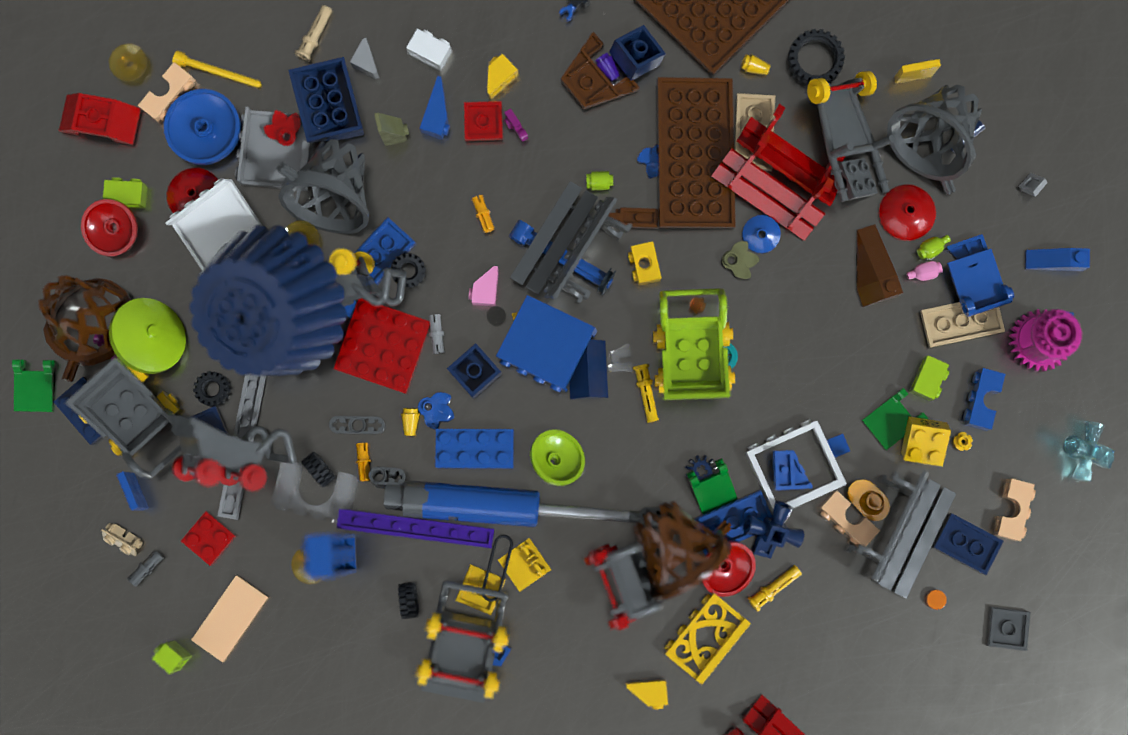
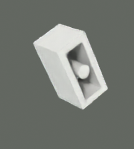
[407,29,452,71]

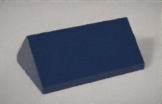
[569,340,608,400]

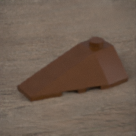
[856,224,903,308]

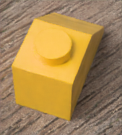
[487,53,518,100]
[626,679,668,709]

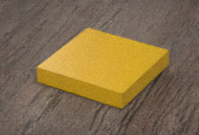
[894,59,941,84]
[455,564,506,615]

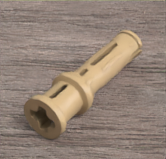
[295,5,333,61]

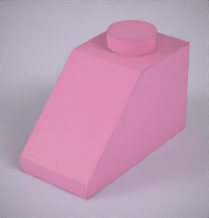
[469,266,499,307]

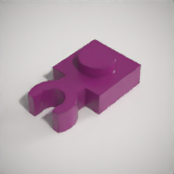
[504,108,528,142]

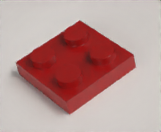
[464,101,503,141]
[181,511,236,566]

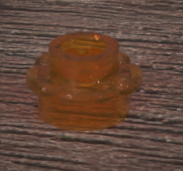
[689,296,706,315]

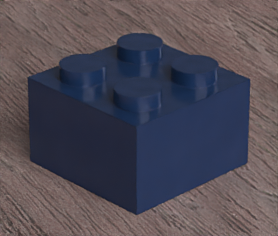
[609,25,666,81]
[447,343,502,399]

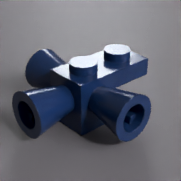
[743,501,804,559]

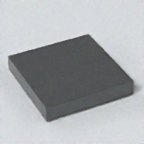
[986,607,1031,651]

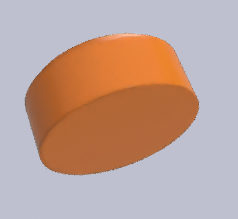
[926,590,947,610]

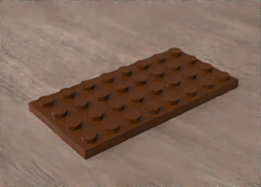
[657,77,735,228]

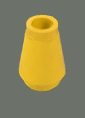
[741,54,770,75]
[401,408,420,436]

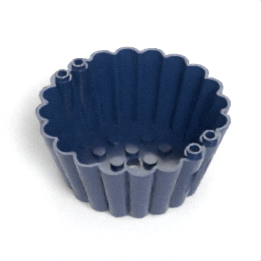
[189,225,347,376]

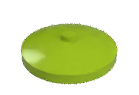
[109,298,186,374]

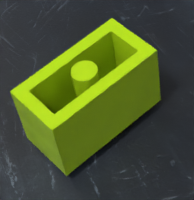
[103,178,147,208]
[909,355,950,401]
[152,641,192,674]

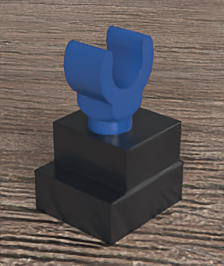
[559,0,590,22]

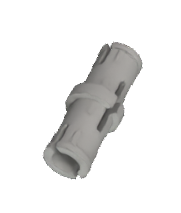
[429,314,445,354]

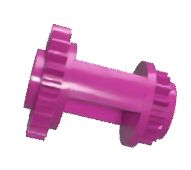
[1008,309,1082,372]

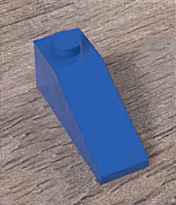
[419,76,450,140]
[1025,248,1090,271]

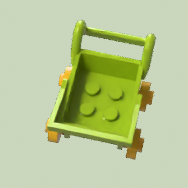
[653,288,735,400]

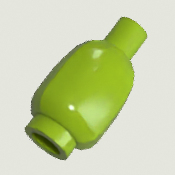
[917,235,951,260]

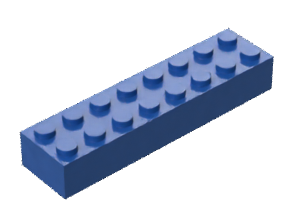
[303,534,357,579]

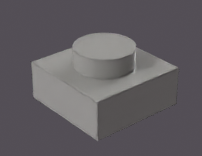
[1019,173,1047,197]

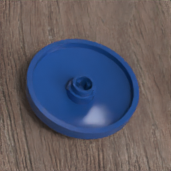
[164,89,241,165]

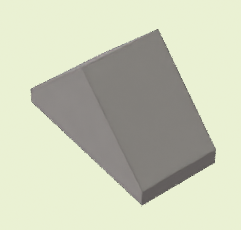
[350,38,379,79]

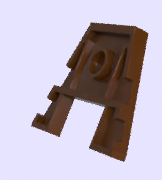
[561,32,640,109]

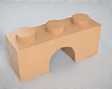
[138,62,196,124]
[993,479,1036,541]
[819,491,880,547]

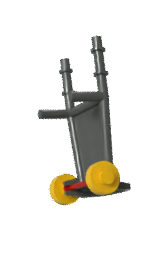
[805,71,895,202]

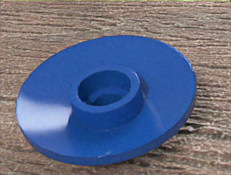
[742,215,781,253]

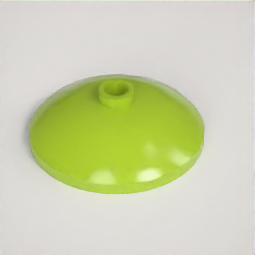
[530,430,585,486]

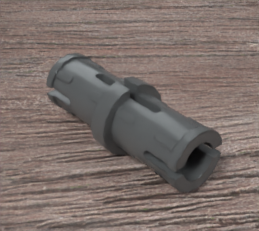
[127,550,164,587]

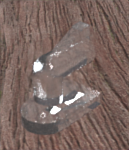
[607,344,633,372]

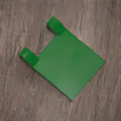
[12,360,55,412]
[862,388,928,450]
[686,458,738,515]

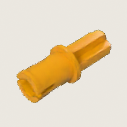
[472,195,494,233]
[356,443,371,482]

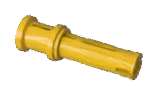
[632,363,659,423]
[747,565,802,612]

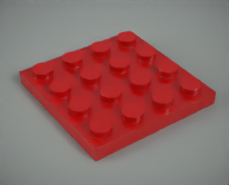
[334,298,430,394]

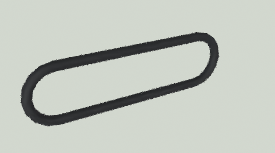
[482,535,513,601]

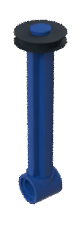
[509,220,616,295]

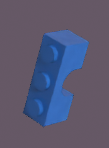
[963,368,1006,431]

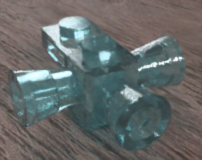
[1063,421,1115,482]

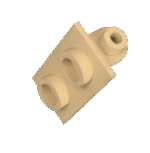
[101,523,143,556]

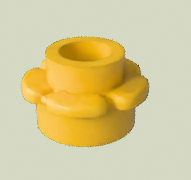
[953,432,973,451]

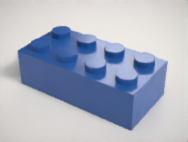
[435,429,514,469]

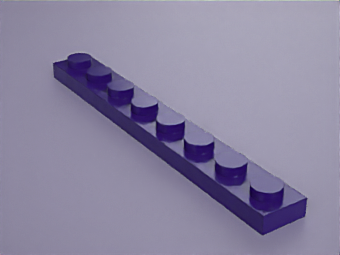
[336,509,494,548]

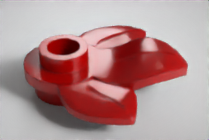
[264,110,301,146]

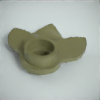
[722,241,760,279]

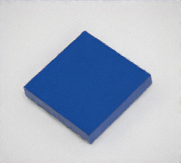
[117,471,149,511]

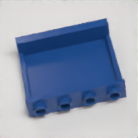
[496,295,597,393]

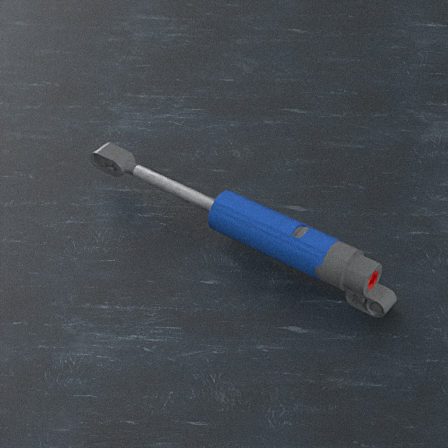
[369,467,673,529]

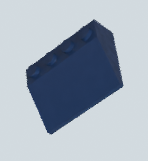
[288,57,364,143]

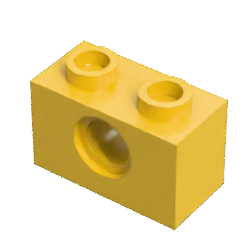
[628,241,662,286]

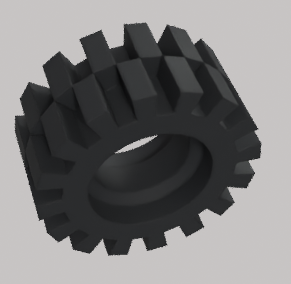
[391,253,426,288]
[193,371,231,407]
[301,451,336,488]
[398,582,419,619]

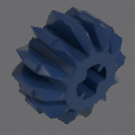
[685,455,717,483]

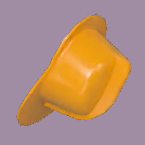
[848,479,890,521]

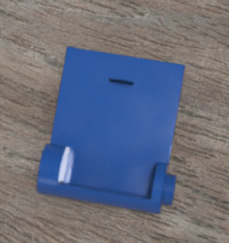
[947,249,1014,317]

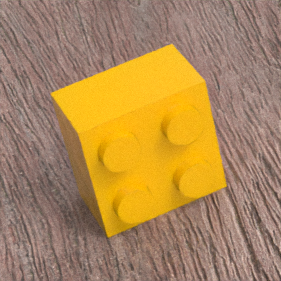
[901,417,951,467]

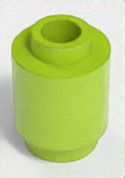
[586,171,613,191]

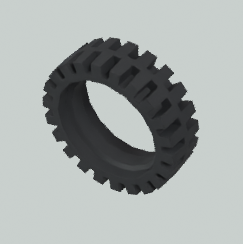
[787,29,845,86]

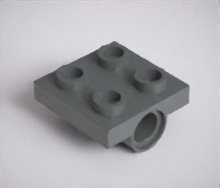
[834,158,878,200]

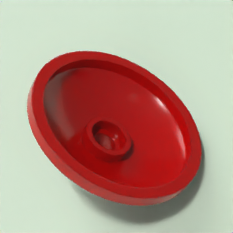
[167,168,219,213]
[879,184,936,241]
[81,199,138,256]
[702,541,756,597]

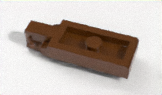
[608,207,658,229]

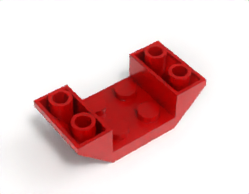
[59,93,141,145]

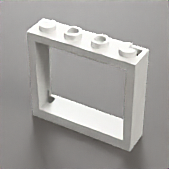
[745,419,847,514]

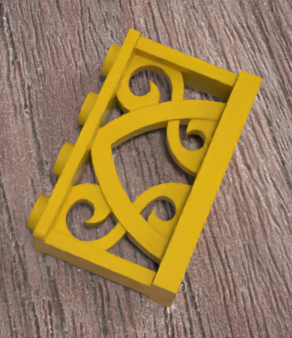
[664,593,751,685]

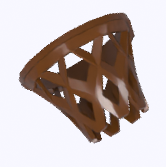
[39,275,131,382]
[633,500,732,601]

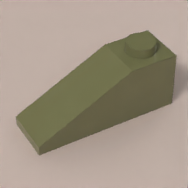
[374,113,409,146]

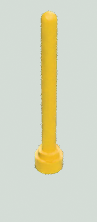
[172,50,261,88]

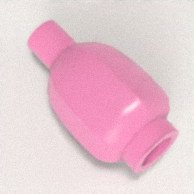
[906,261,943,281]

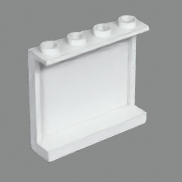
[165,178,262,274]

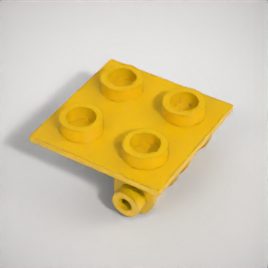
[498,538,551,592]

